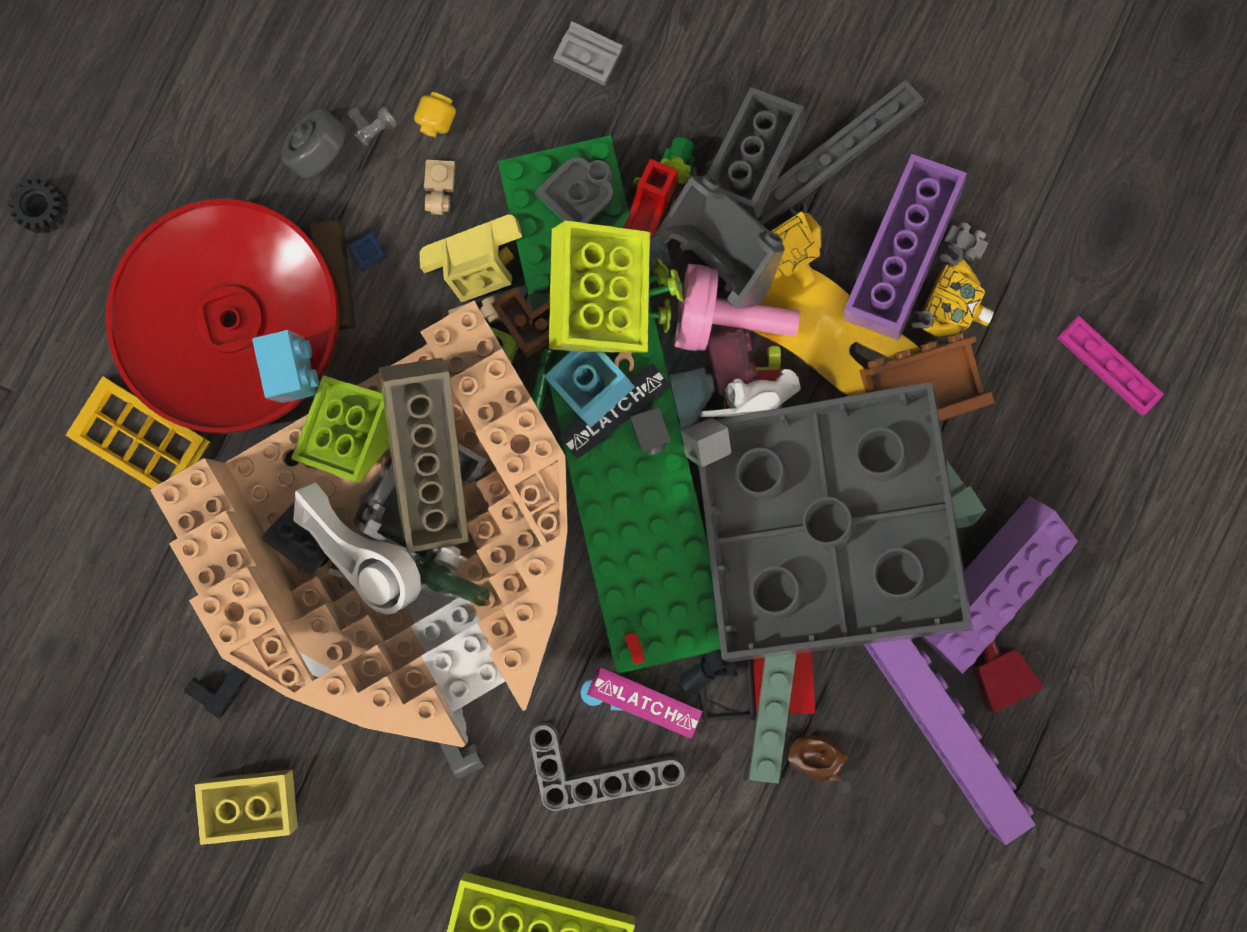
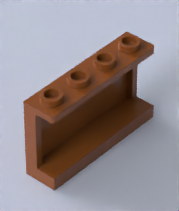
[859,332,994,421]

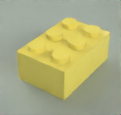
[195,769,298,845]

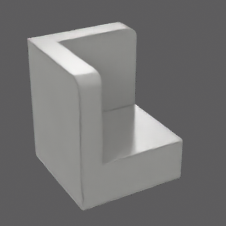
[681,418,731,467]

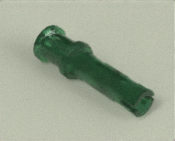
[415,557,490,606]

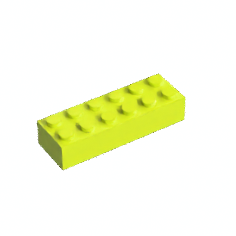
[447,872,635,932]

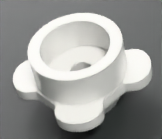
[432,545,467,570]

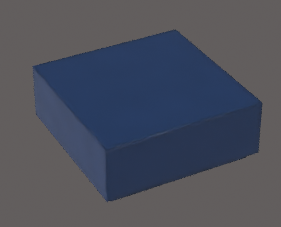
[347,231,388,272]

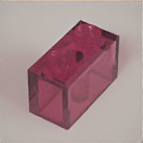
[707,328,757,396]

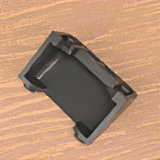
[656,175,785,309]
[353,443,487,565]

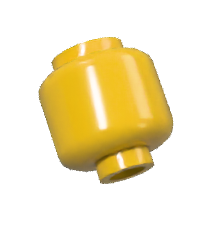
[414,92,456,138]

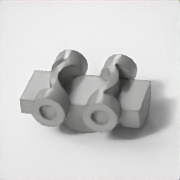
[944,222,988,261]

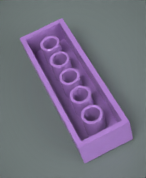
[844,154,967,341]
[921,496,1078,674]

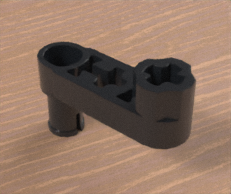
[184,666,251,719]

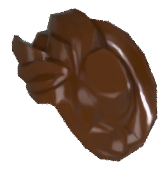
[788,735,848,782]

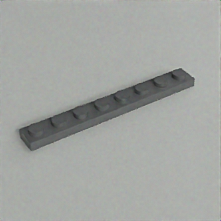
[757,80,924,228]

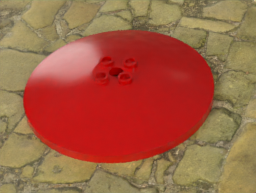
[106,199,340,433]

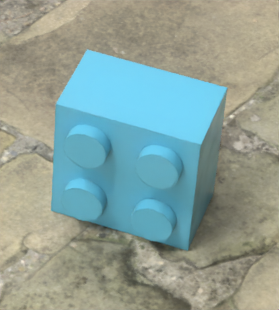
[252,330,319,403]
[544,351,635,427]

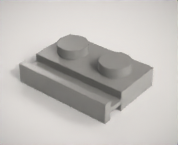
[553,21,623,86]

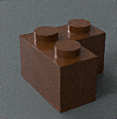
[491,287,550,359]

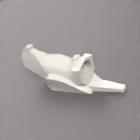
[700,369,801,417]

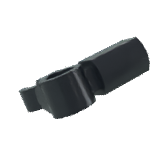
[680,650,749,693]

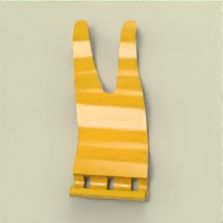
[731,269,922,396]

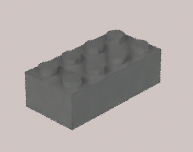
[707,87,805,220]

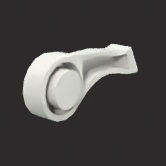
[294,482,421,615]

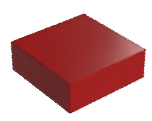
[624,631,645,665]

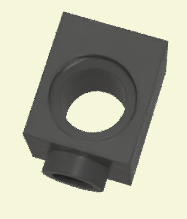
[630,407,671,456]

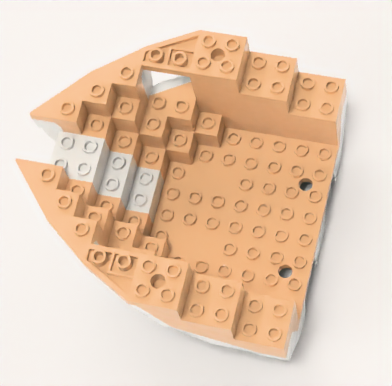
[150,301,568,747]

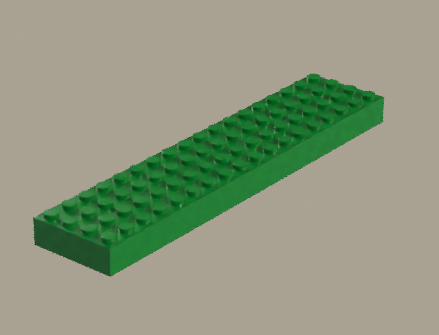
[498,135,721,674]

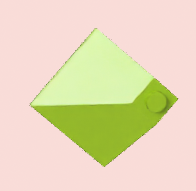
[291,375,390,483]

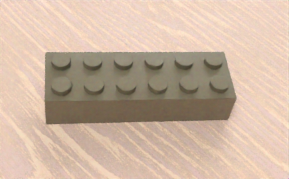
[379,358,469,553]

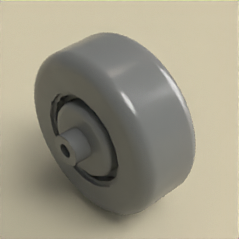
[281,109,346,178]

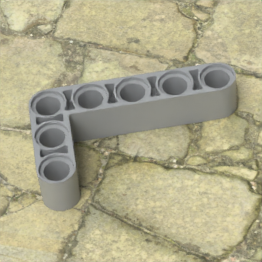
[530,722,684,811]

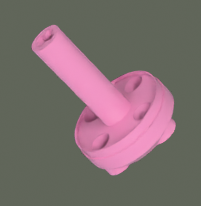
[674,263,800,351]

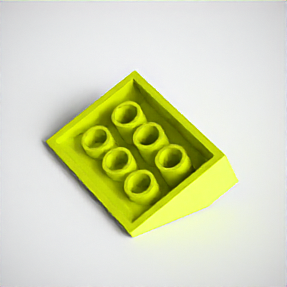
[549,220,650,352]

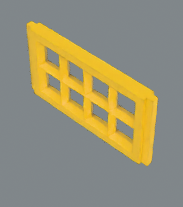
[66,376,211,488]

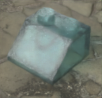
[669,368,715,434]

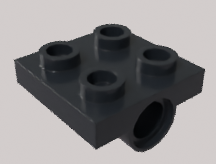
[262,502,330,576]

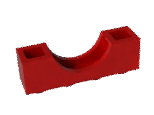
[623,159,679,242]

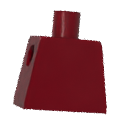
[973,639,1044,713]

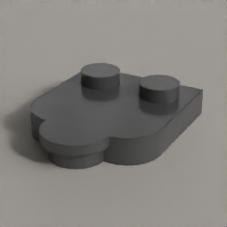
[535,157,613,224]

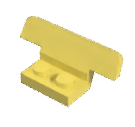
[419,215,523,302]

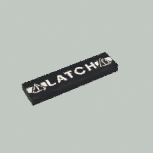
[559,363,671,460]

